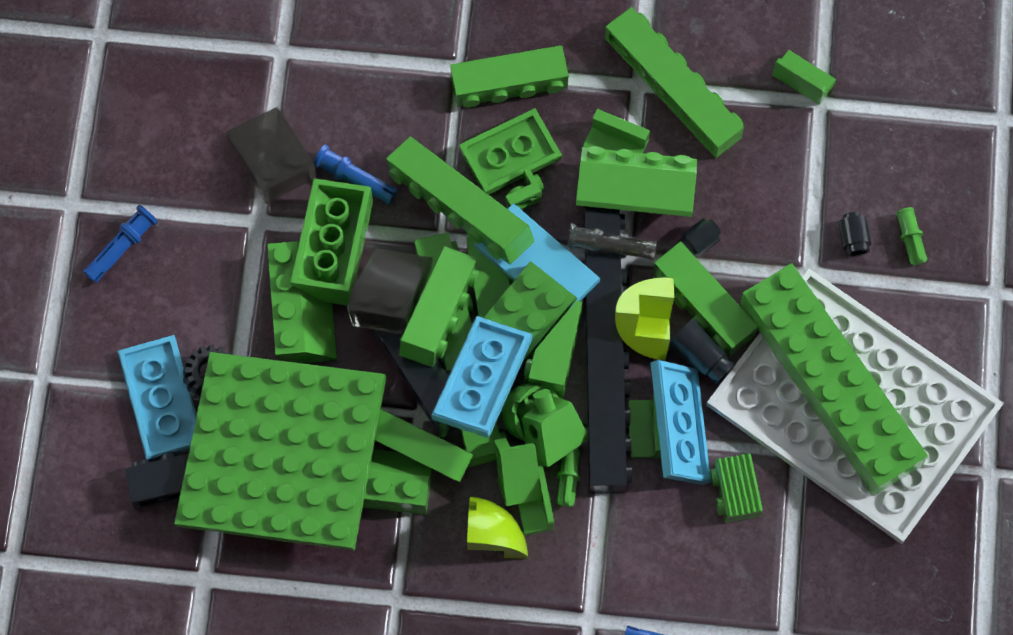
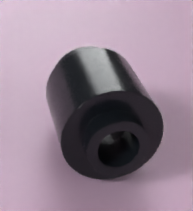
[838,212,872,257]
[677,218,721,258]

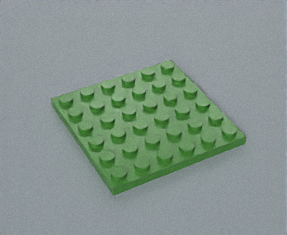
[174,352,386,551]

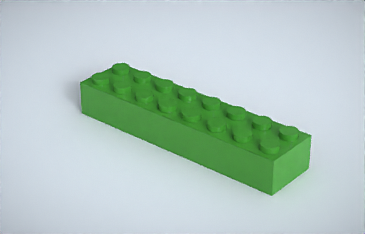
[740,263,928,496]

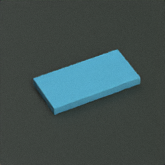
[474,203,600,319]
[432,316,532,438]
[118,335,197,462]
[651,360,711,485]

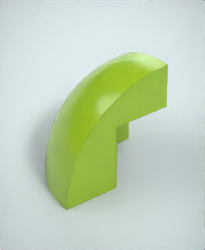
[615,278,674,361]
[467,497,528,559]

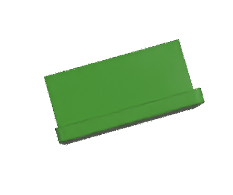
[772,50,836,105]
[583,109,650,153]
[628,393,661,459]
[494,438,541,506]
[518,465,554,536]

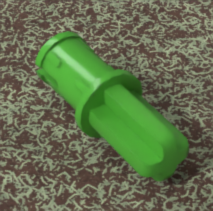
[896,207,927,266]
[557,448,581,508]

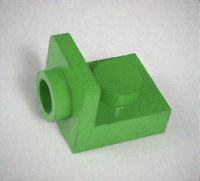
[506,168,544,211]

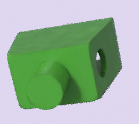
[522,389,589,467]

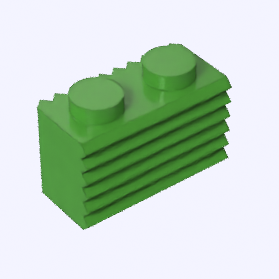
[710,453,763,523]

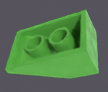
[524,301,582,399]

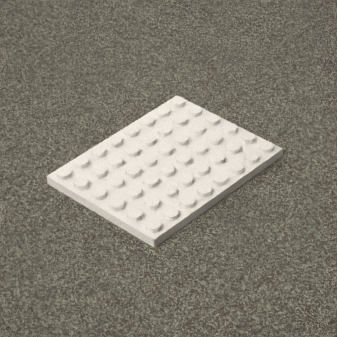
[706,269,1004,544]

